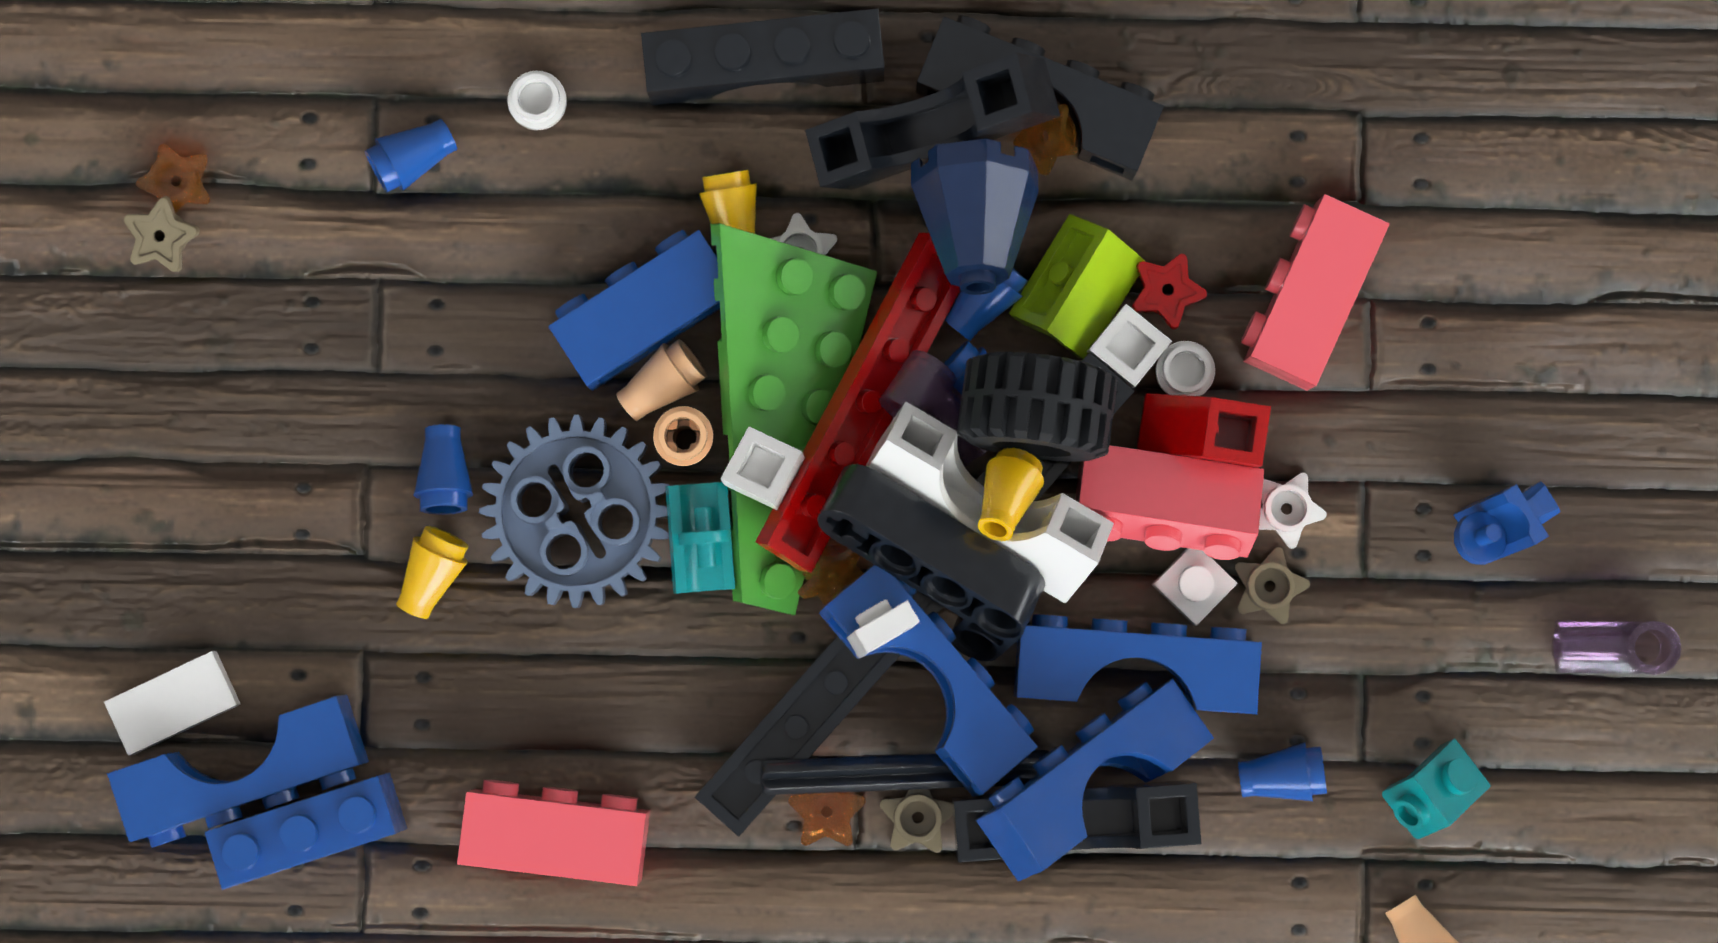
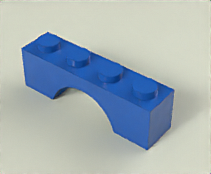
[819,565,1038,797]
[1014,614,1262,714]
[976,679,1214,881]
[107,695,369,848]

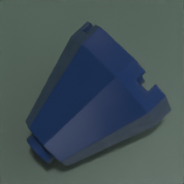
[911,138,1039,295]

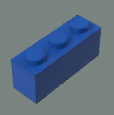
[548,230,720,391]
[204,772,407,890]

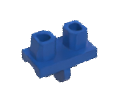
[1453,481,1560,565]

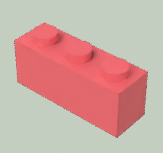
[1241,194,1390,391]
[1075,445,1264,560]
[457,780,650,886]

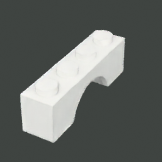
[866,401,1114,604]

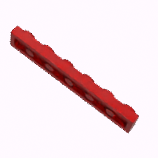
[755,233,960,573]

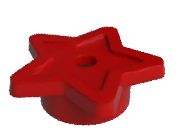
[1132,254,1207,330]

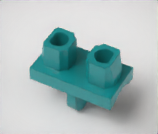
[665,482,735,594]

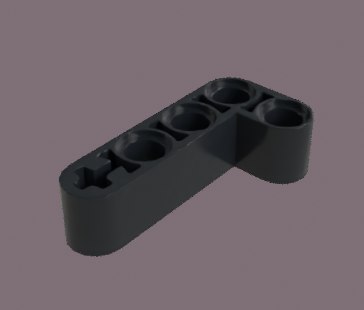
[817,464,1045,662]

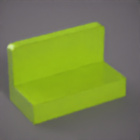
[1009,214,1145,359]

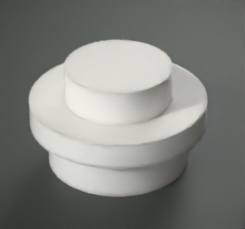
[507,71,567,130]
[1155,341,1215,396]

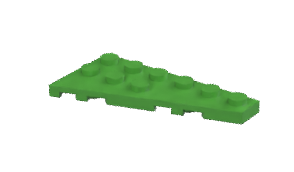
[710,223,877,615]

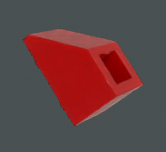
[1136,393,1271,468]

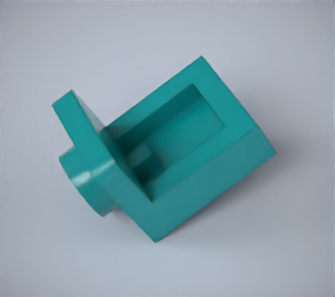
[1382,738,1491,839]

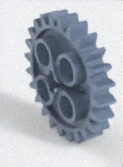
[479,415,670,608]

